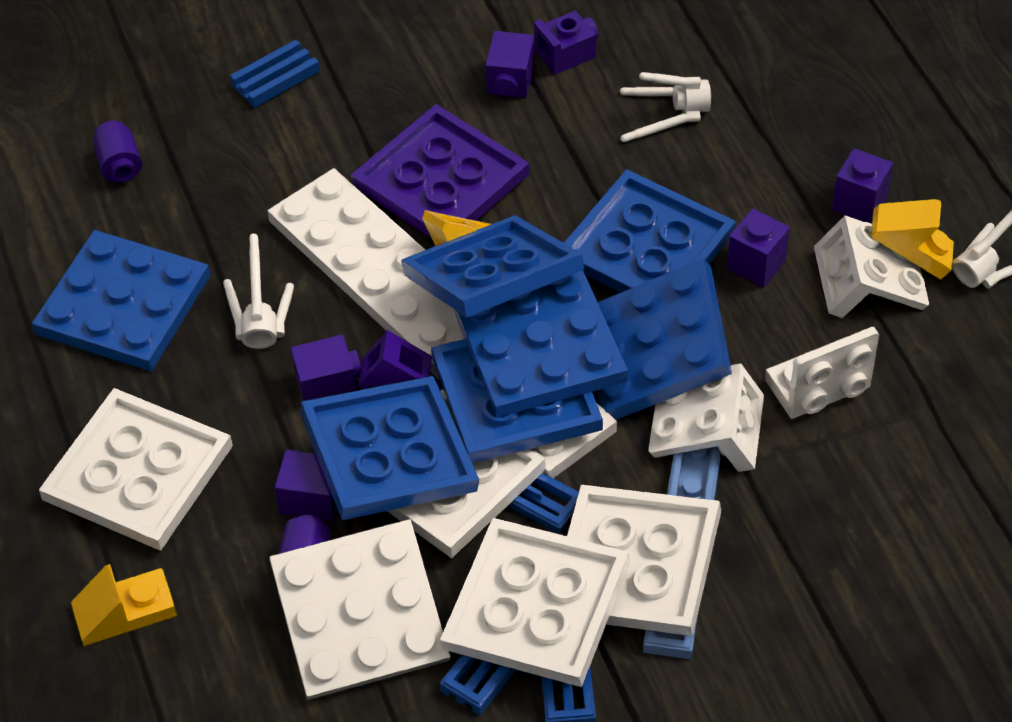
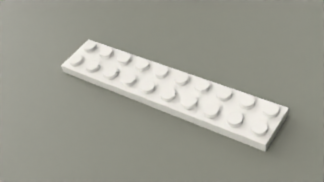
[267,168,617,478]

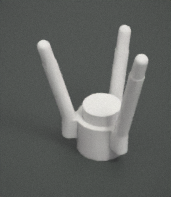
[620,72,711,142]
[952,210,1012,289]
[223,233,294,349]

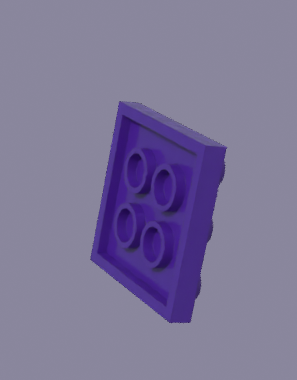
[351,104,530,238]

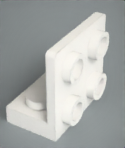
[814,216,929,318]
[765,327,879,419]
[648,363,764,472]

